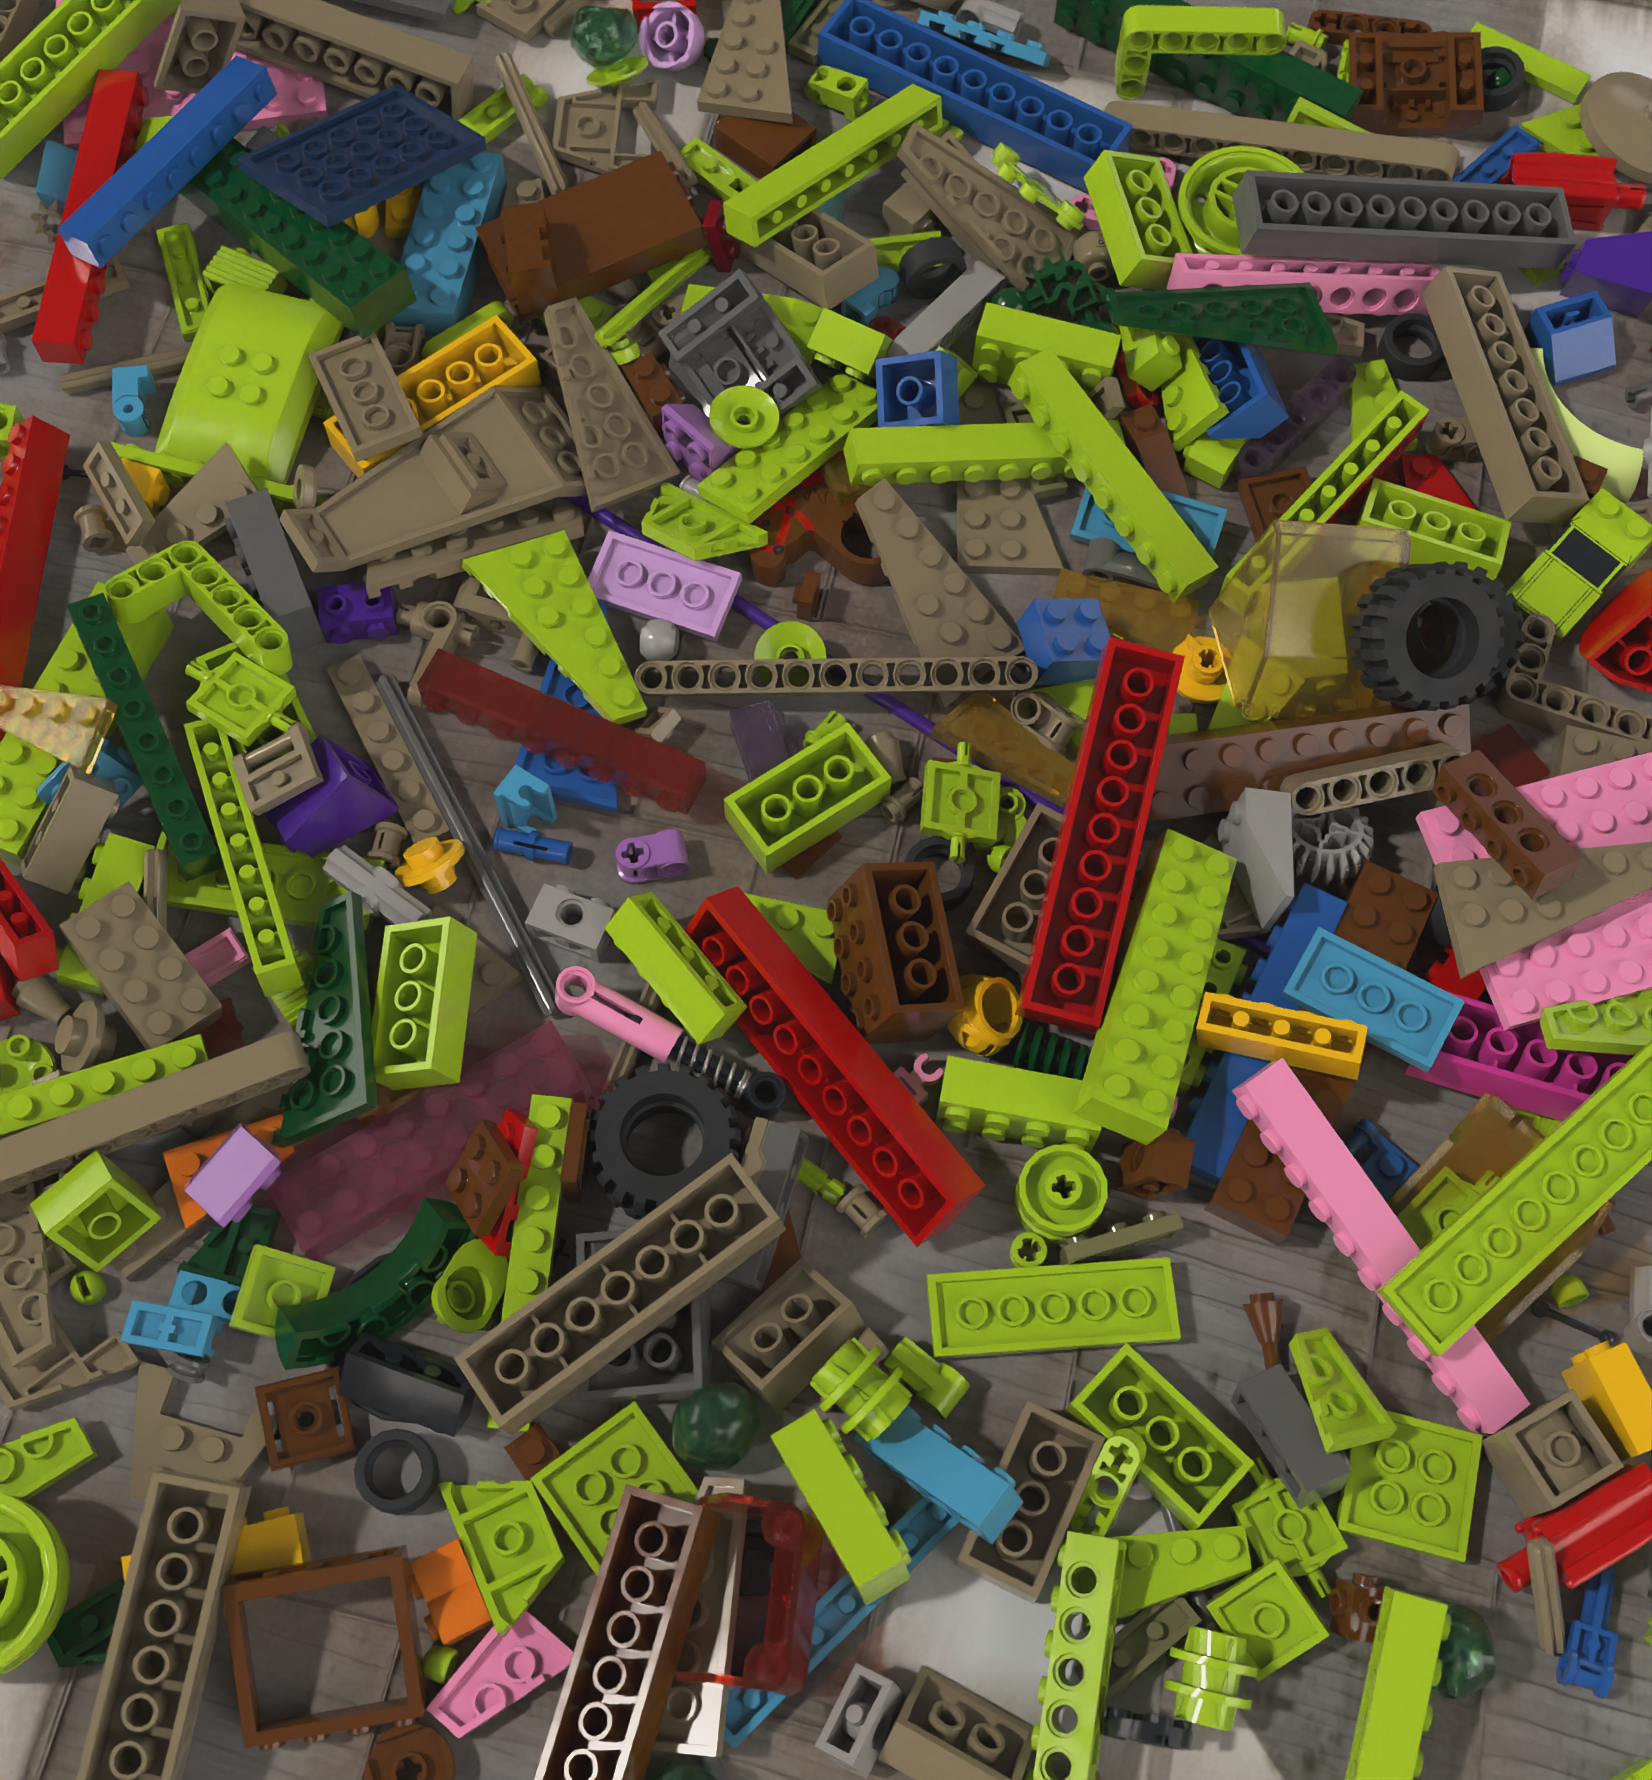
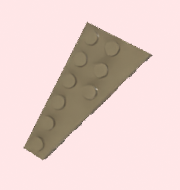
[855,478,1023,712]

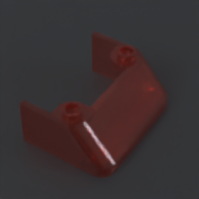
[676,1492,823,1696]

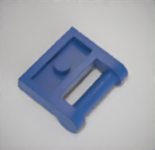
[1344,1118,1417,1201]

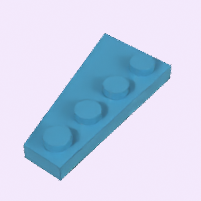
[917,10,1052,69]

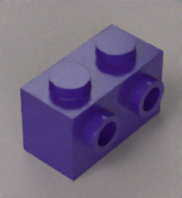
[317,582,399,644]

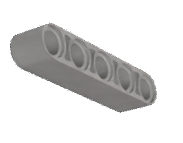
[887,260,1008,358]

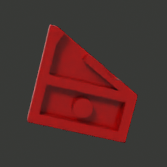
[1398,454,1476,510]

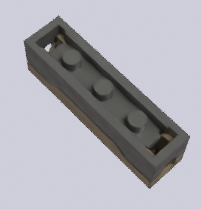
[719,1117,810,1293]

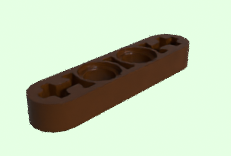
[1307,9,1432,46]

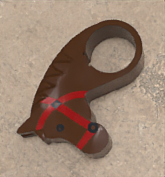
[750,488,889,586]

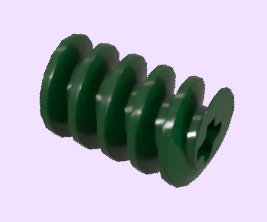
[1014,1022,1089,1080]

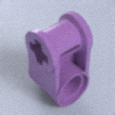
[616,829,691,884]

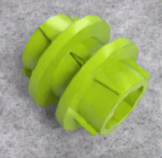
[810,1337,912,1442]
[1164,1625,1258,1731]

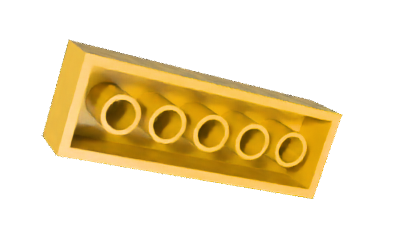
[323,315,542,478]

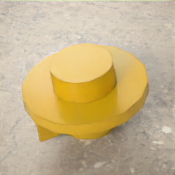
[1173,634,1236,704]
[394,837,465,894]

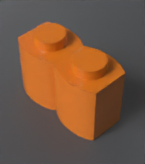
[410,1538,493,1646]

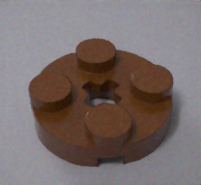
[364,1723,456,1780]

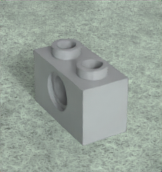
[525,883,615,963]
[815,1663,906,1779]

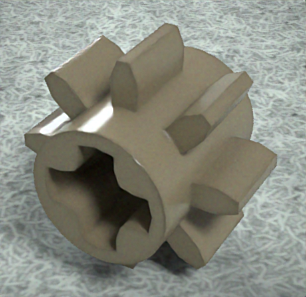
[31,198,64,243]

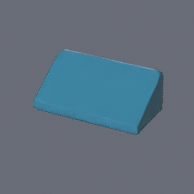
[36,141,78,209]

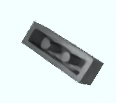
[1231,1364,1351,1509]

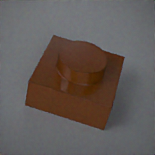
[792,570,821,622]
[504,1422,561,1480]

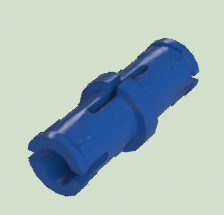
[493,827,573,865]

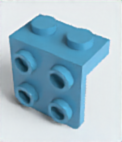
[37,720,143,823]

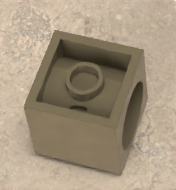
[1481,1389,1624,1518]

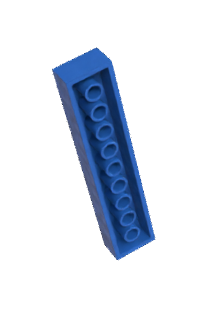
[818,0,1133,192]

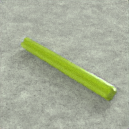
[594,238,713,348]

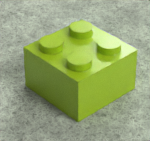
[807,308,894,385]
[30,1149,162,1273]

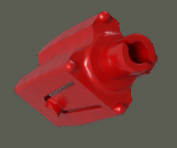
[1500,152,1646,232]
[1496,1462,1652,1593]

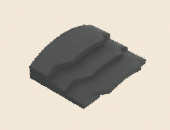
[658,269,822,425]

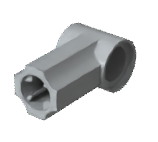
[956,0,1025,40]
[1623,1266,1652,1354]

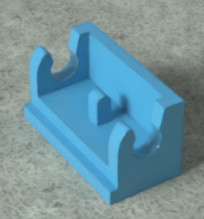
[493,764,558,834]
[120,1300,225,1358]

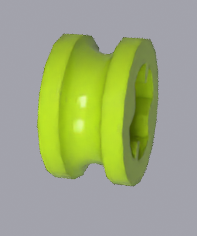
[1009,1232,1047,1268]

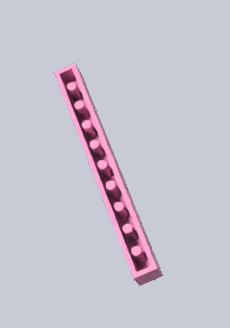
[1232,1058,1530,1434]

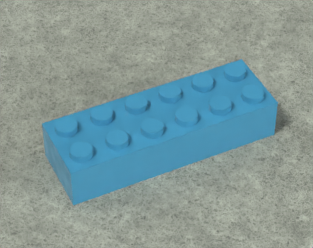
[391,151,507,337]

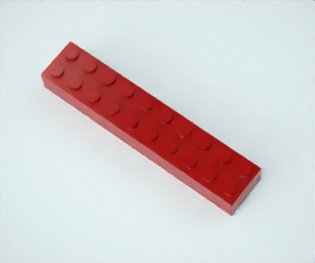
[1015,637,1185,1035]
[685,886,986,1247]

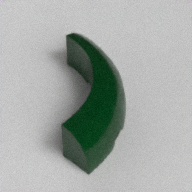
[275,1197,475,1370]

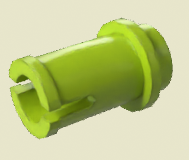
[1286,22,1328,50]
[803,711,847,748]

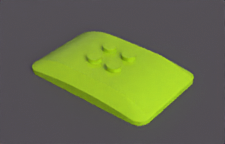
[155,283,344,485]

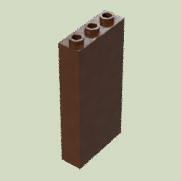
[475,150,705,325]

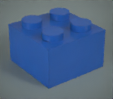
[875,350,960,427]
[1017,598,1110,685]

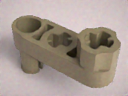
[452,577,539,672]

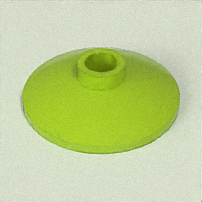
[586,56,648,90]
[709,385,779,449]
[754,621,827,687]

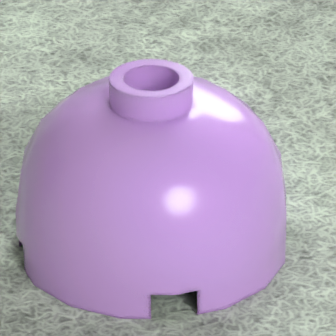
[639,1,705,72]

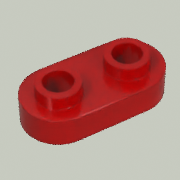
[1114,351,1159,410]

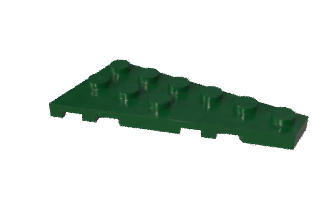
[1106,282,1338,356]
[272,891,378,1148]

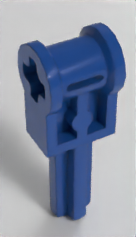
[1556,1567,1619,1699]

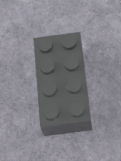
[224,489,326,654]

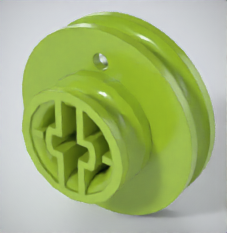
[1176,146,1304,257]
[0,1493,70,1676]

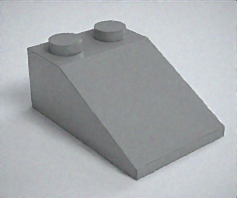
[1218,787,1294,930]

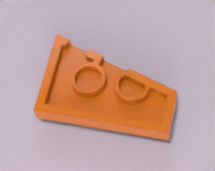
[163,1113,295,1231]

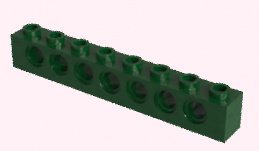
[66,593,223,882]

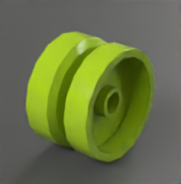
[1014,1145,1108,1244]

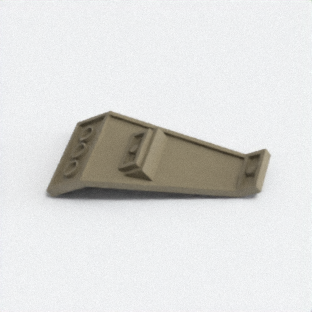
[279,386,588,573]

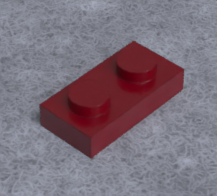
[702,200,740,273]

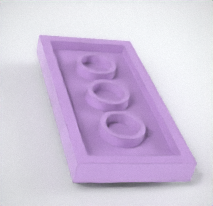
[588,530,743,642]

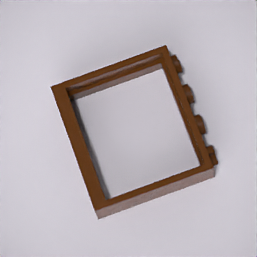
[222,1545,429,1751]

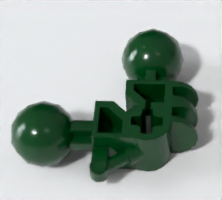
[990,250,1121,352]

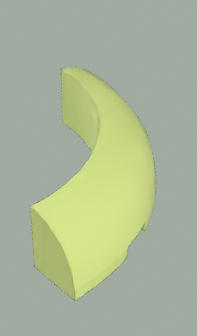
[1530,348,1644,502]

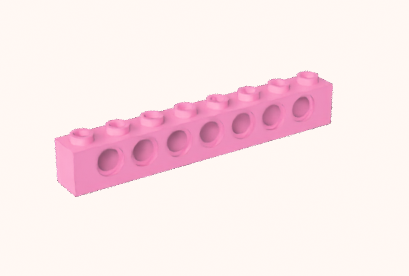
[1166,253,1440,316]

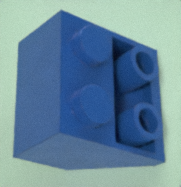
[1525,290,1616,387]

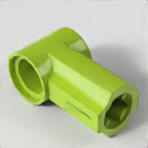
[883,1336,971,1420]

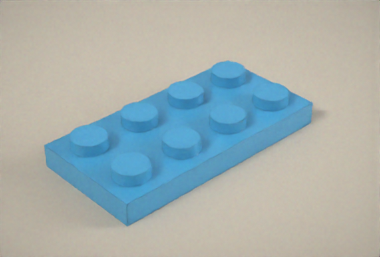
[1070,488,1228,558]
[1281,927,1465,1073]

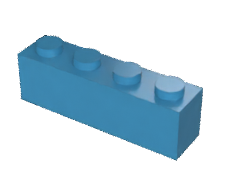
[853,1405,1023,1545]

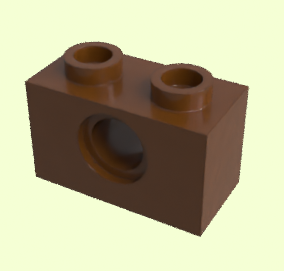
[1115,1127,1195,1201]

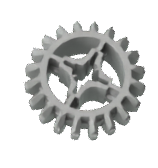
[1291,801,1374,885]

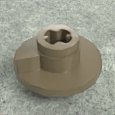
[55,1000,117,1072]

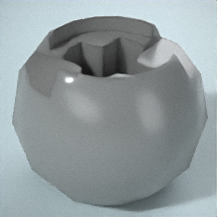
[640,618,679,661]

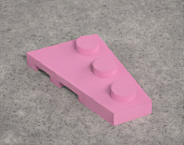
[426,1610,574,1739]

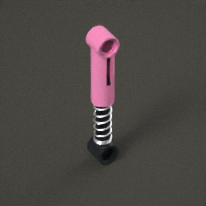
[555,966,787,1120]

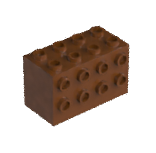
[826,862,966,1044]

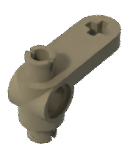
[396,601,480,709]

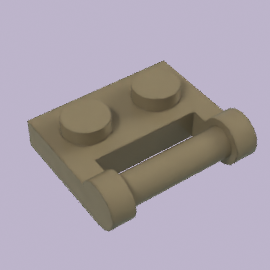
[232,722,324,816]

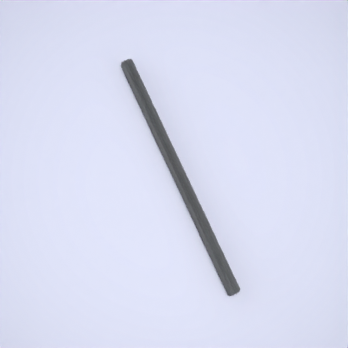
[376,674,561,1017]

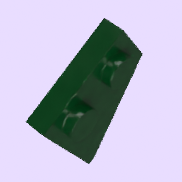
[177,1205,281,1287]
[46,1579,125,1668]

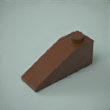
[1119,404,1191,499]

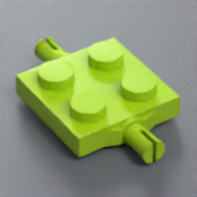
[185,652,297,747]
[920,742,1001,863]
[1396,1166,1500,1250]
[1229,1456,1348,1600]

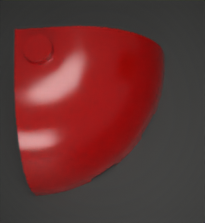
[1579,568,1652,693]

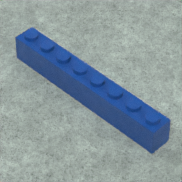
[57,56,277,269]
[1179,883,1348,1186]

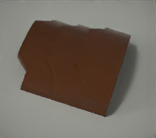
[1348,30,1484,137]

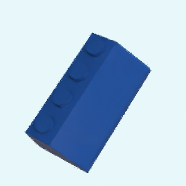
[1193,336,1289,440]

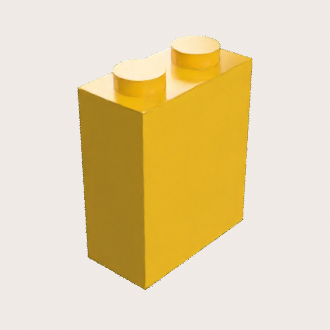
[1561,1341,1652,1462]

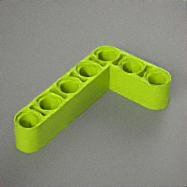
[1115,5,1286,100]
[104,541,293,676]

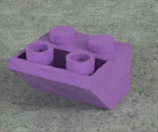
[661,404,742,482]
[184,1122,281,1227]

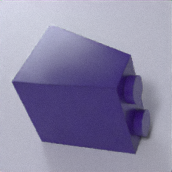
[1558,231,1652,318]
[266,734,399,857]

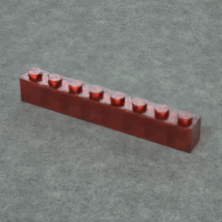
[417,648,707,815]

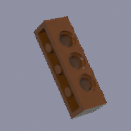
[1432,749,1581,900]

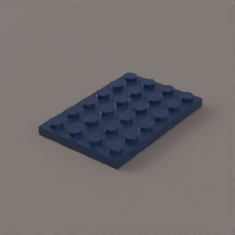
[238,85,486,228]

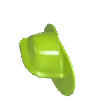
[431,1239,509,1333]

